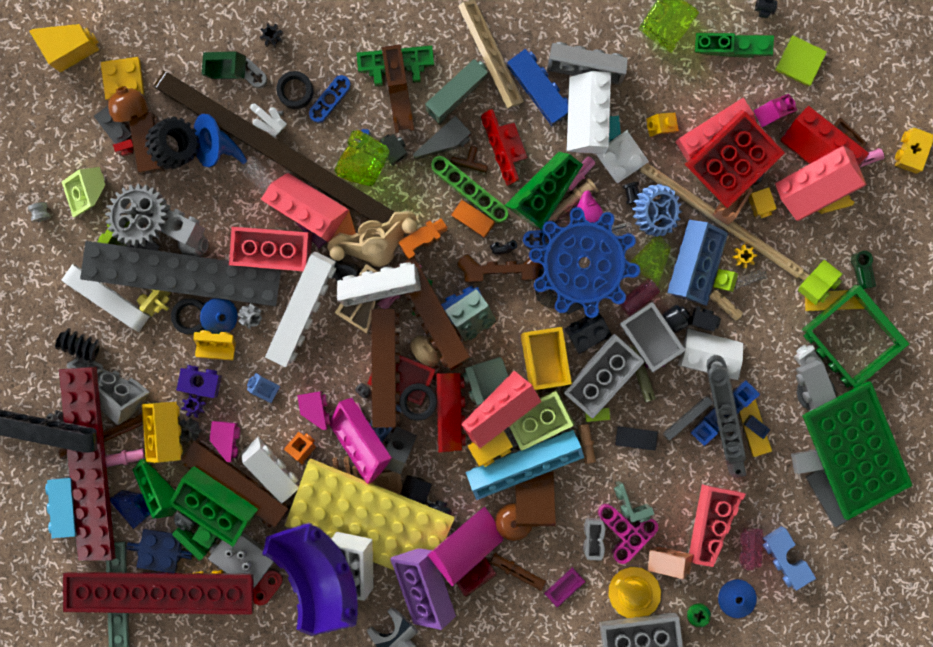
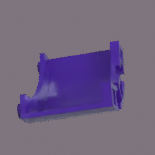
[262,523,358,636]

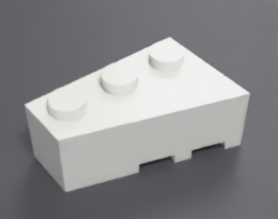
[241,437,299,504]
[331,532,374,601]

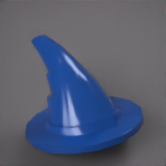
[194,114,247,167]

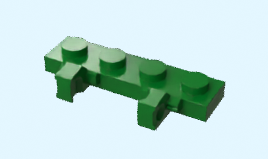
[356,46,434,87]

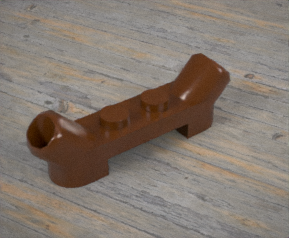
[457,254,543,283]

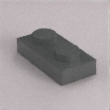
[94,106,132,144]

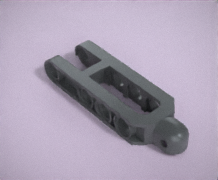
[706,355,746,478]

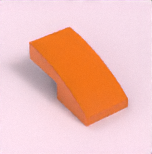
[451,200,496,238]

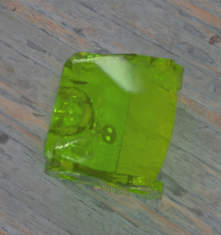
[639,0,699,53]
[334,130,389,186]

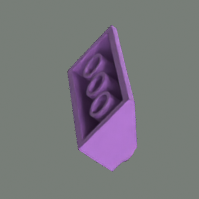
[390,548,456,630]

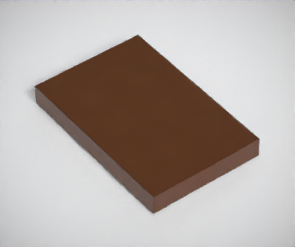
[515,472,556,527]

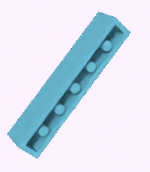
[466,430,584,500]

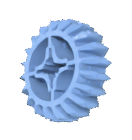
[632,184,682,237]

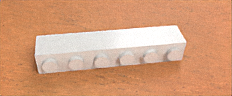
[265,252,336,367]

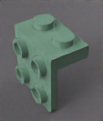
[445,289,496,341]
[463,357,508,405]
[614,481,655,523]

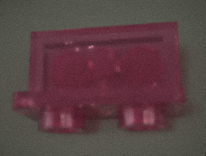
[739,528,763,570]

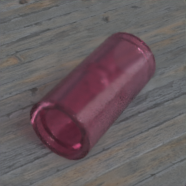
[620,278,660,317]

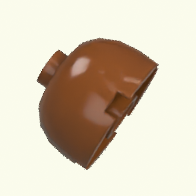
[108,86,149,122]
[495,502,532,541]

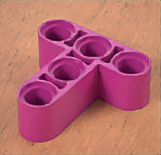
[598,504,658,564]

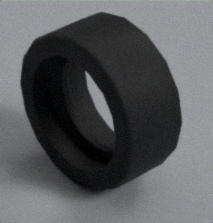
[276,71,314,109]
[171,298,205,335]
[400,383,437,421]

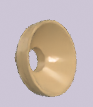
[410,335,442,367]

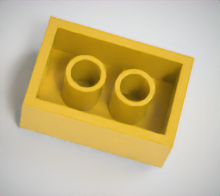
[141,402,183,463]

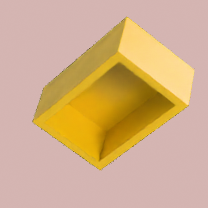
[521,327,572,391]

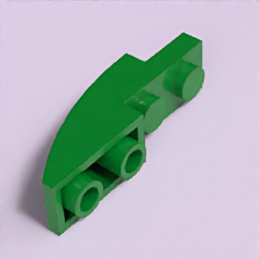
[695,33,774,58]

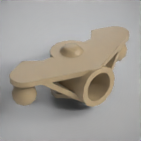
[327,211,417,267]

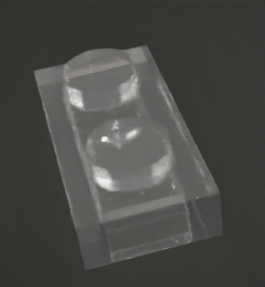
[240,156,275,195]

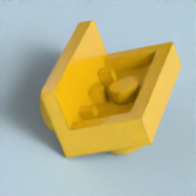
[193,330,236,360]

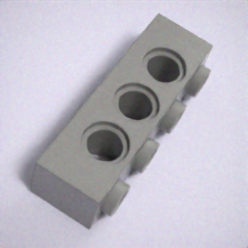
[132,203,206,249]

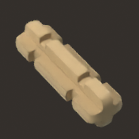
[709,290,743,320]

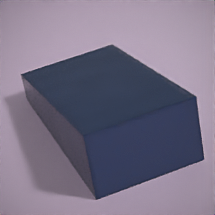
[743,415,770,439]

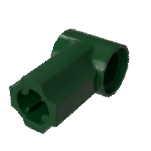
[851,251,876,289]

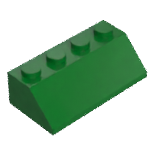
[169,466,258,547]

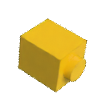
[748,187,777,219]

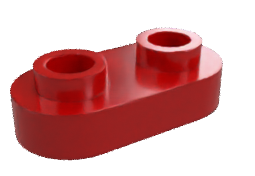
[254,570,283,606]

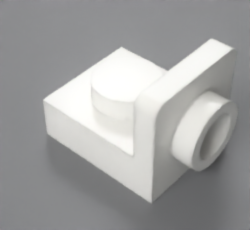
[794,345,824,367]

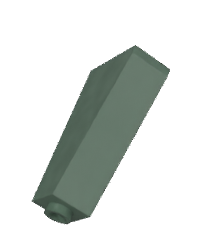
[425,59,488,124]

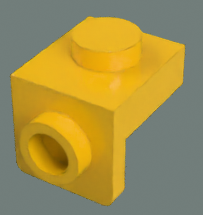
[646,112,679,137]

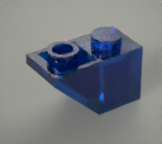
[110,490,151,529]

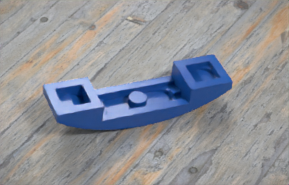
[691,380,760,446]

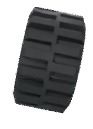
[145,117,200,169]

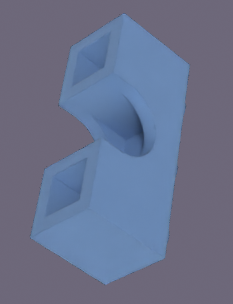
[762,526,816,591]

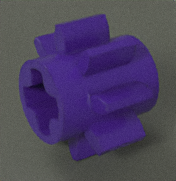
[181,394,206,418]

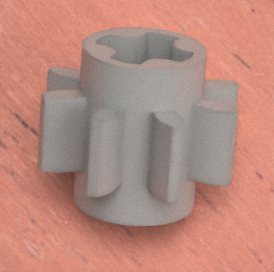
[237,303,262,329]

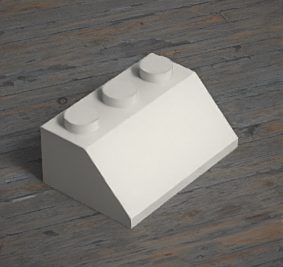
[678,329,743,380]

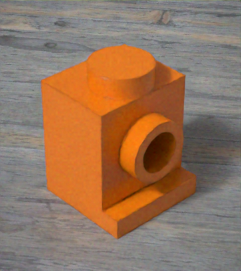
[284,432,316,466]

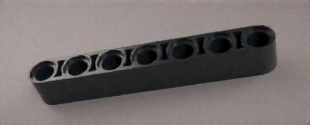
[0,410,97,453]

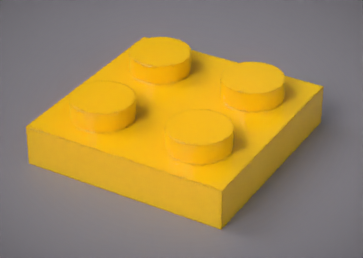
[100,57,145,101]

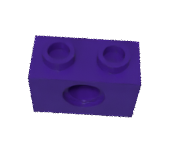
[176,365,222,398]

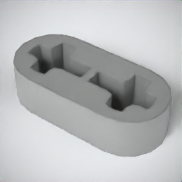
[245,58,267,89]

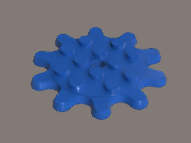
[529,207,640,318]

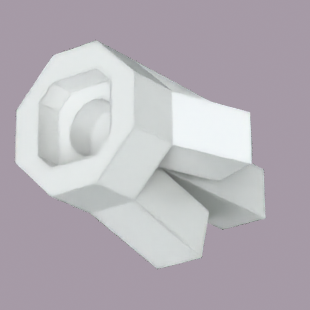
[250,104,287,138]

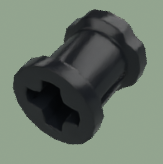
[622,182,639,205]

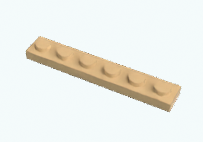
[458,0,524,109]

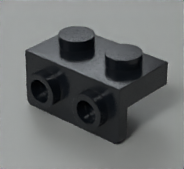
[564,313,612,354]

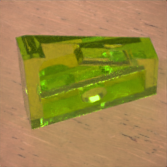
[630,236,671,287]

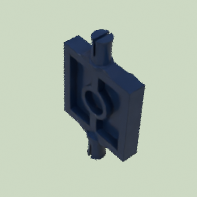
[126,529,193,573]

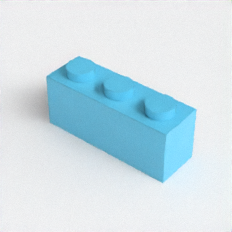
[45,477,77,538]

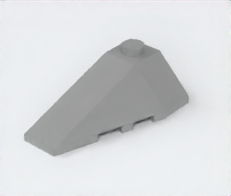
[67,357,150,425]

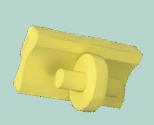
[137,289,172,317]

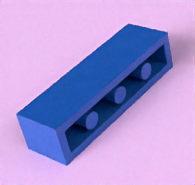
[507,49,568,127]

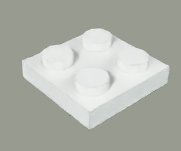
[596,130,649,184]

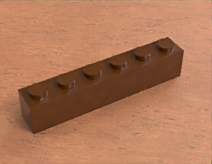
[394,257,472,371]
[371,309,400,428]
[181,440,290,528]

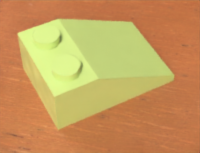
[509,389,574,451]

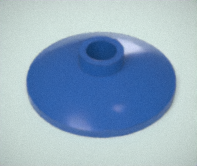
[200,298,238,334]
[718,579,757,618]

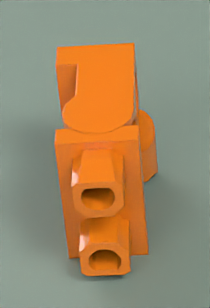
[398,218,448,259]

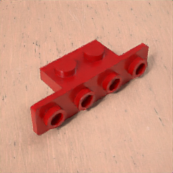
[481,109,528,186]

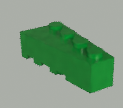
[504,152,583,229]

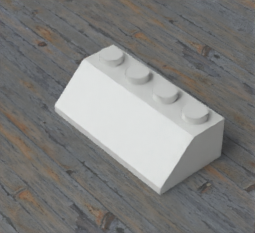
[567,71,611,154]
[337,262,421,307]

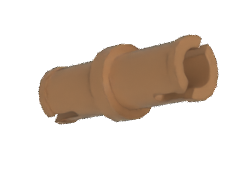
[577,424,596,464]

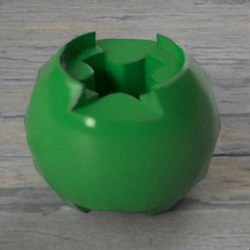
[687,603,711,628]

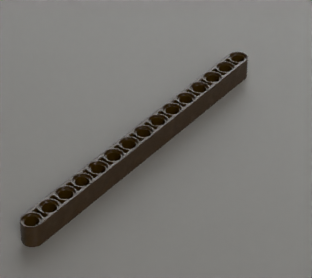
[153,70,394,224]

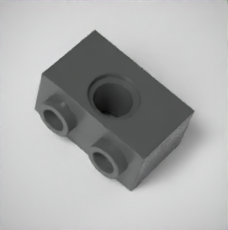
[384,427,417,474]

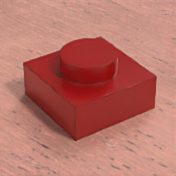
[113,139,134,156]

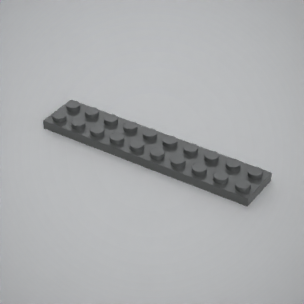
[80,241,281,306]

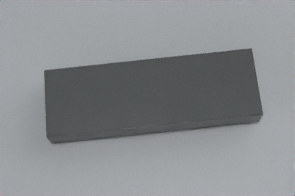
[663,397,713,441]
[805,469,850,528]

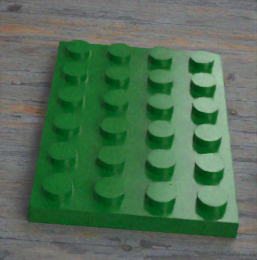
[802,382,913,520]

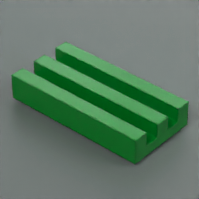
[172,528,210,560]

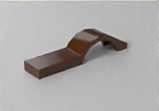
[382,44,414,134]

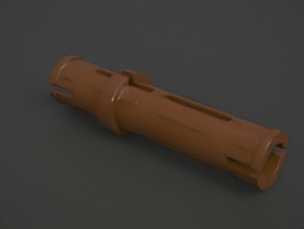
[490,552,546,591]

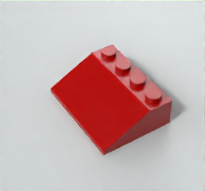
[684,110,785,208]

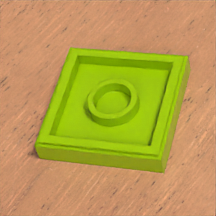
[775,35,827,87]

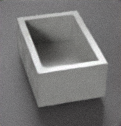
[620,302,686,372]

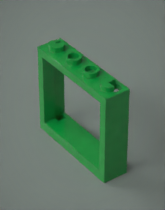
[801,285,909,388]

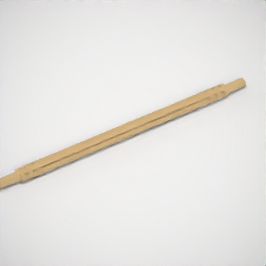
[639,163,809,281]

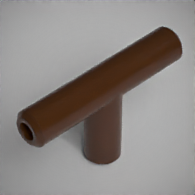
[450,146,488,173]

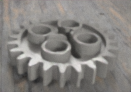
[105,184,169,247]

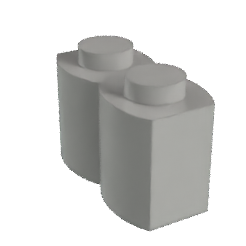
[583,518,605,560]

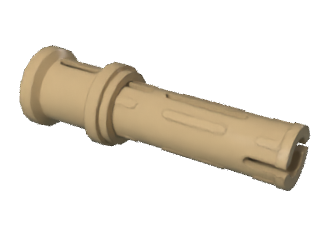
[548,178,599,222]

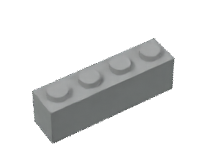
[796,360,836,411]

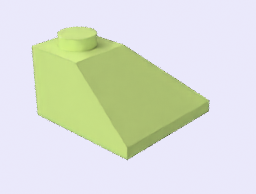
[62,167,105,218]

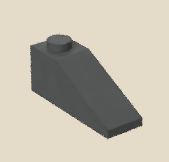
[413,116,471,160]

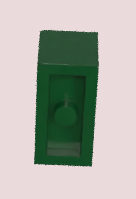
[201,51,246,79]

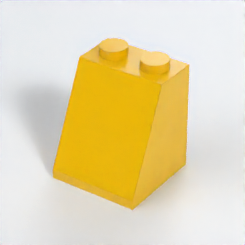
[29,24,100,73]

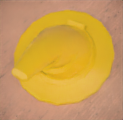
[608,567,661,618]

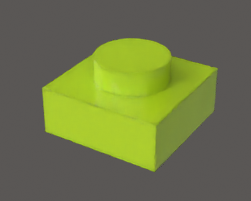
[713,269,738,292]

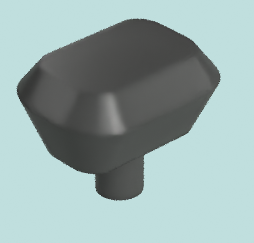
[355,383,371,398]

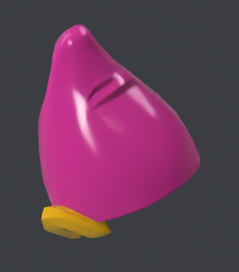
[577,190,604,223]

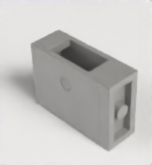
[208,533,274,588]

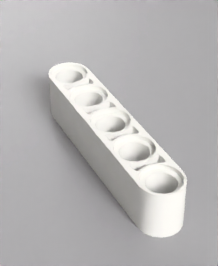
[62,264,150,332]

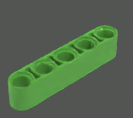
[431,156,508,223]

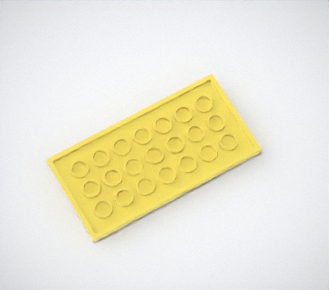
[285,458,455,570]

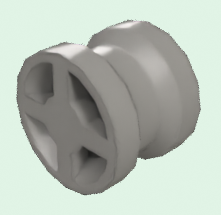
[28,202,51,222]

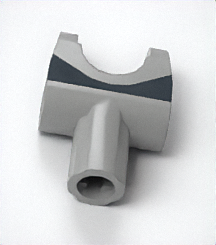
[367,607,418,647]

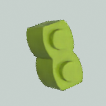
[798,260,843,305]

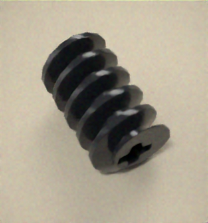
[55,328,100,363]

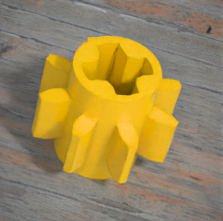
[732,244,757,269]

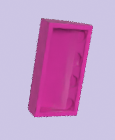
[329,398,392,484]
[427,506,503,586]

